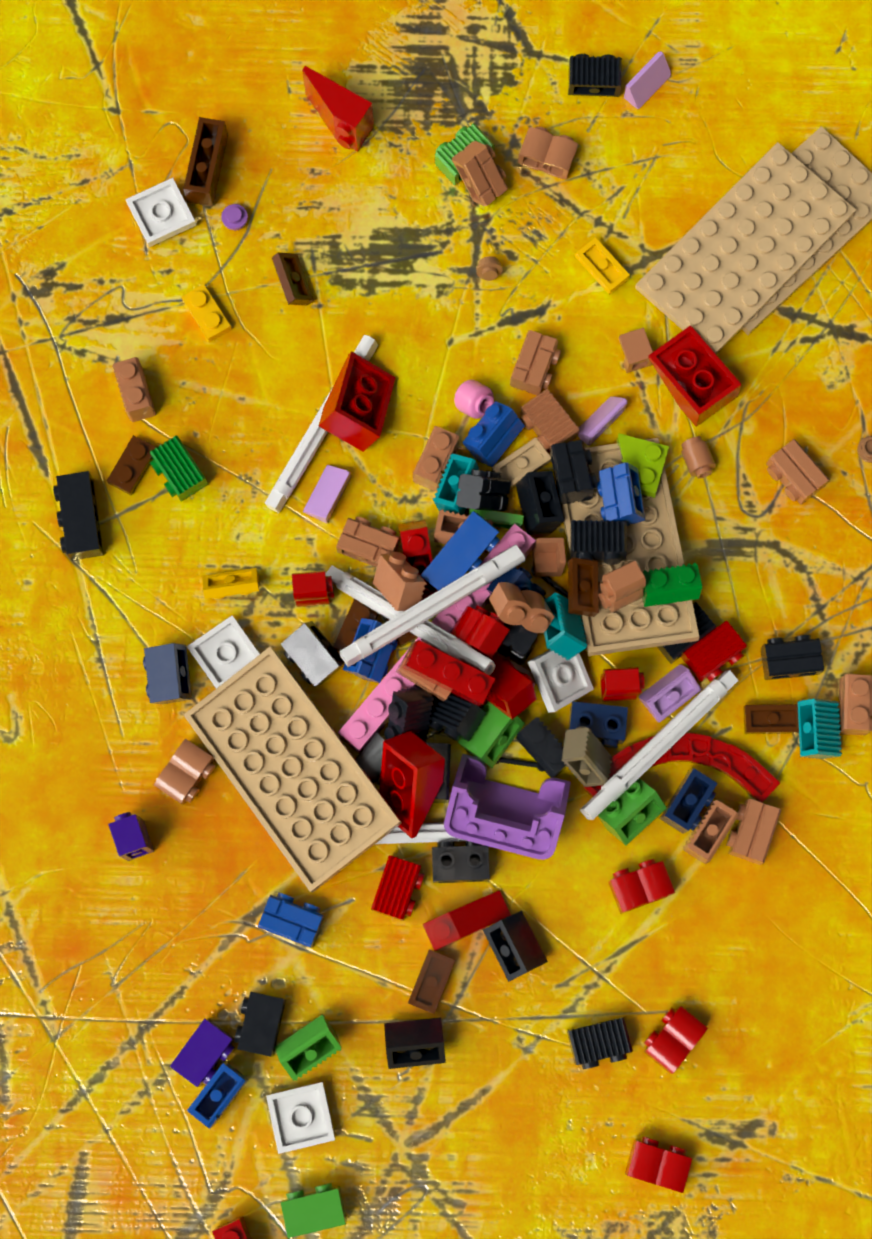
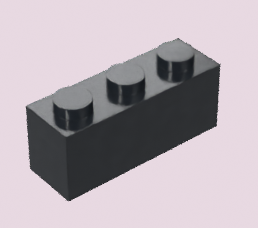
[53,471,104,561]

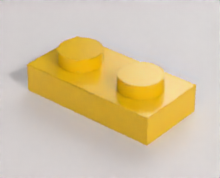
[575,237,630,295]
[181,284,232,343]
[203,568,259,599]

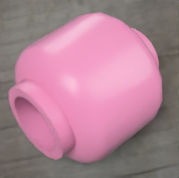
[454,380,494,419]

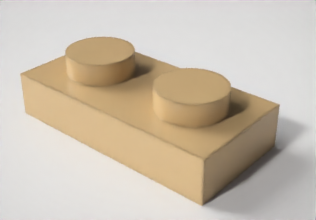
[492,437,551,489]

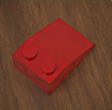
[302,66,374,152]
[648,325,742,427]
[318,351,396,452]
[380,731,445,838]

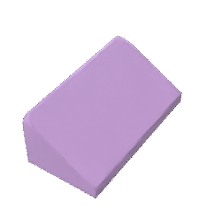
[624,51,671,109]
[578,397,627,446]
[303,465,351,524]
[639,665,702,723]

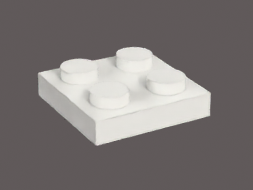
[125,178,196,247]
[187,616,260,689]
[528,650,594,713]
[266,1082,336,1154]

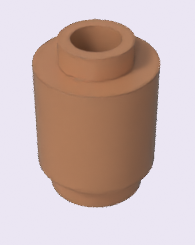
[681,436,716,479]

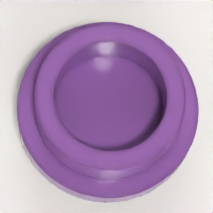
[221,204,248,230]

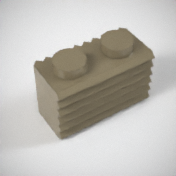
[561,727,613,787]

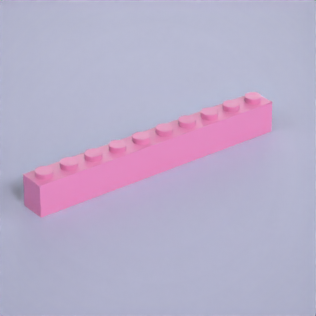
[338,523,536,754]

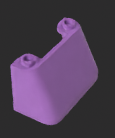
[444,754,571,860]

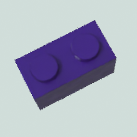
[108,812,155,861]
[169,1019,235,1087]

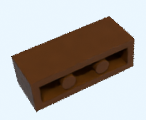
[183,117,228,207]

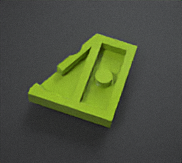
[617,433,669,498]

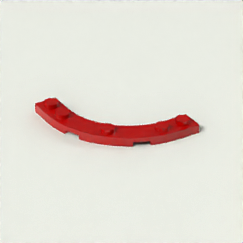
[582,733,780,803]

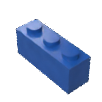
[421,511,500,591]

